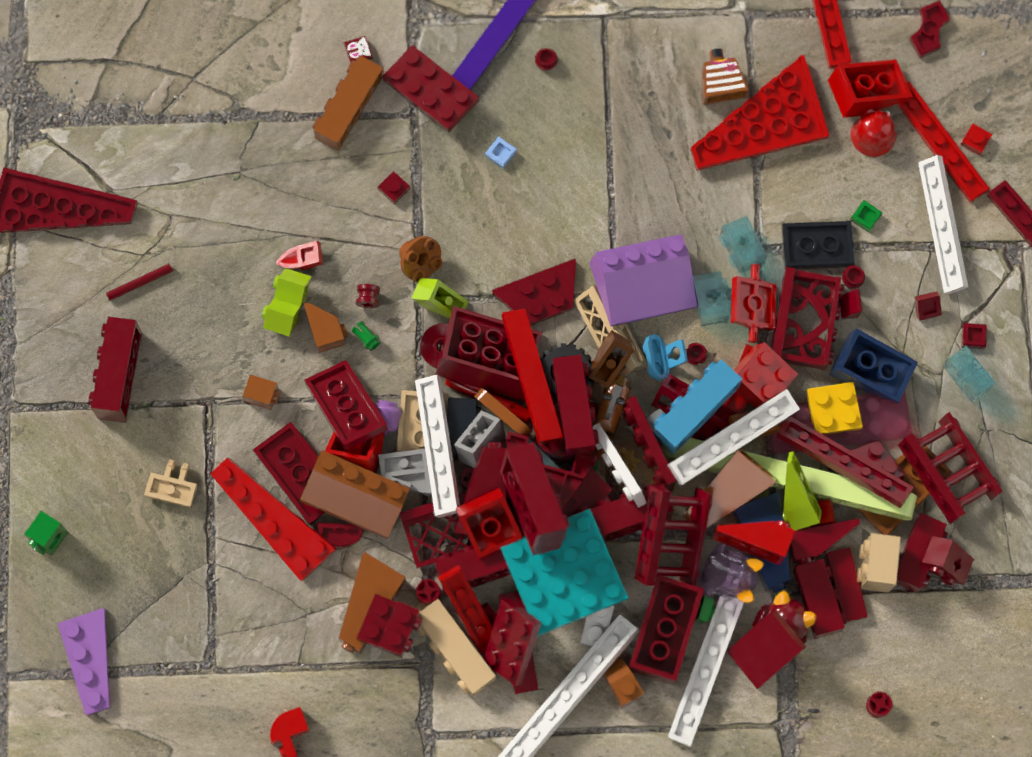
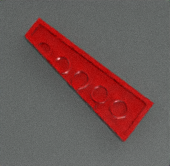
[210,458,337,581]

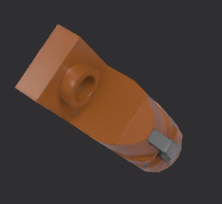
[591,375,631,460]

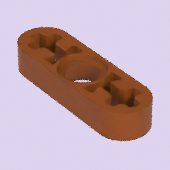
[474,388,533,437]

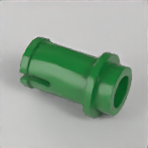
[352,321,381,351]

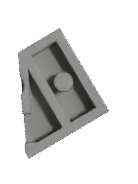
[379,449,432,495]

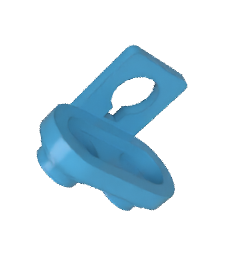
[643,334,688,381]

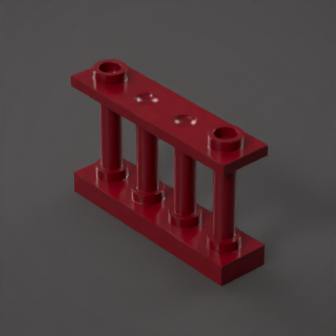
[898,412,1003,524]
[634,485,712,586]

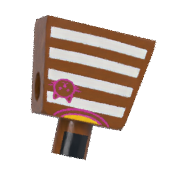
[702,48,748,105]

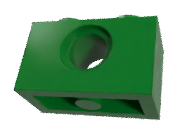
[24,510,68,556]

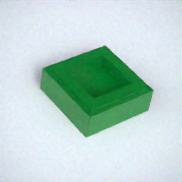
[850,200,883,233]

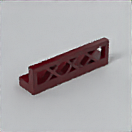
[651,374,737,436]

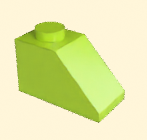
[411,278,469,318]

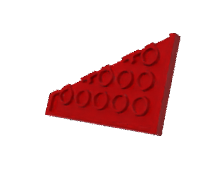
[690,55,830,171]

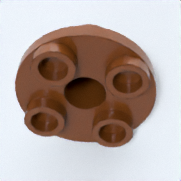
[399,236,443,283]

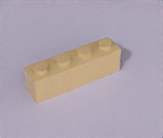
[418,599,496,697]

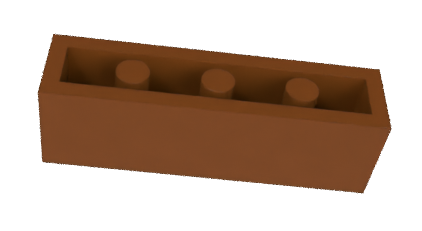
[313,55,384,151]

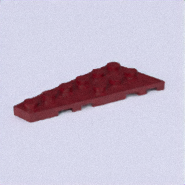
[0,167,138,233]

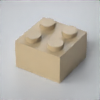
[857,533,901,593]

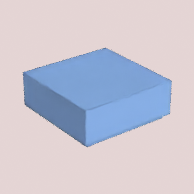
[485,137,517,169]

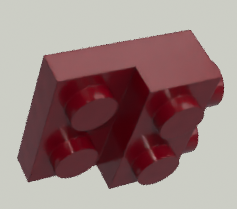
[356,593,423,658]

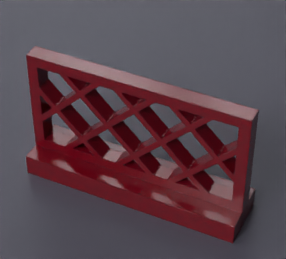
[399,492,468,569]

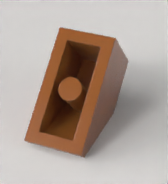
[304,303,348,353]
[602,656,644,709]

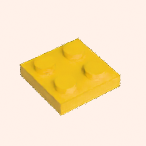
[806,382,863,435]

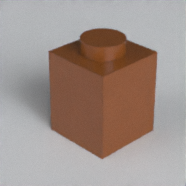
[242,375,281,410]

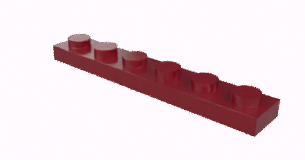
[776,416,914,509]

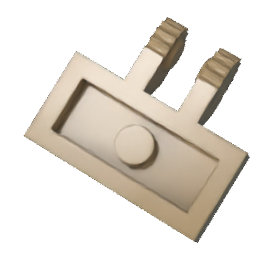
[144,459,198,508]

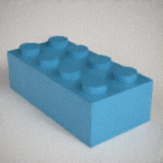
[653,359,742,455]

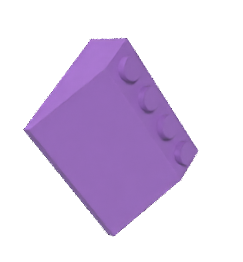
[589,234,697,327]

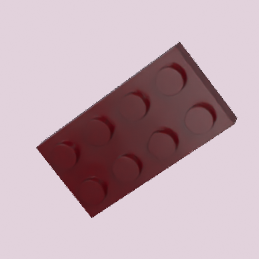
[382,45,480,133]
[304,360,388,451]
[622,396,676,492]
[252,422,326,526]

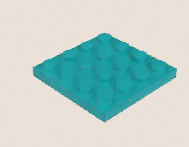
[501,509,628,637]

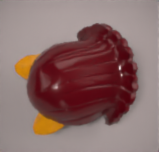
[752,591,816,643]

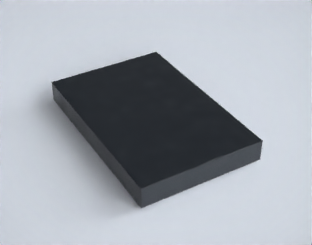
[781,221,855,270]

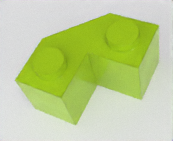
[261,268,312,336]

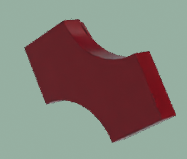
[909,0,950,59]

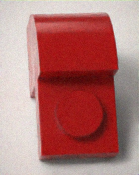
[270,707,310,757]

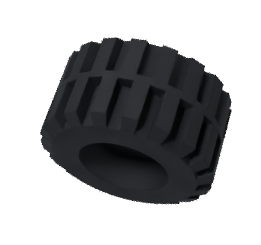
[540,343,594,404]

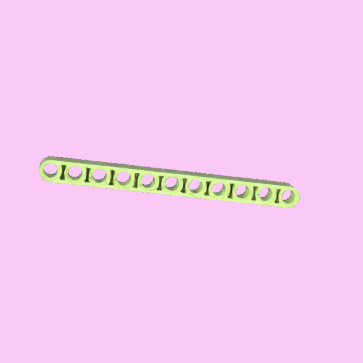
[660,438,917,520]

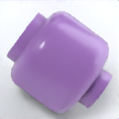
[374,399,402,436]

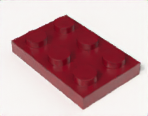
[483,598,541,687]

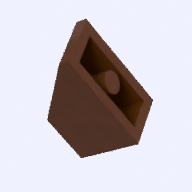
[588,330,634,389]

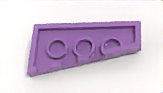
[58,608,110,716]

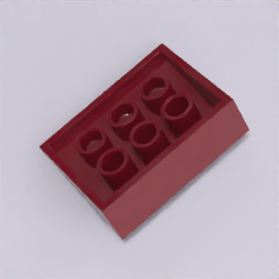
[435,306,543,401]

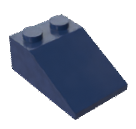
[829,328,918,403]

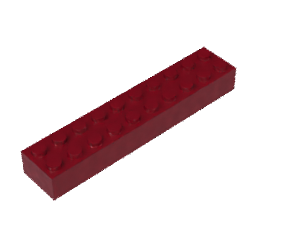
[435,483,674,597]

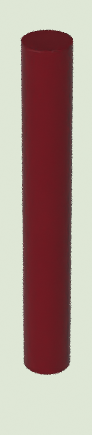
[106,263,173,301]

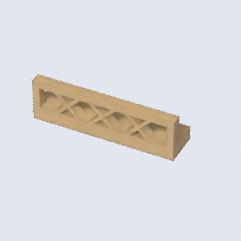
[574,285,648,381]

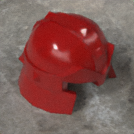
[850,109,897,157]

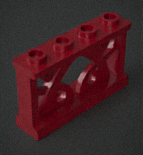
[771,267,844,371]

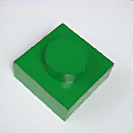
[694,596,715,624]

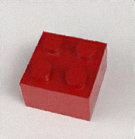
[734,342,798,408]

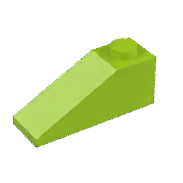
[782,451,822,531]

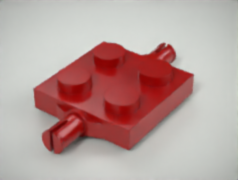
[731,264,776,343]

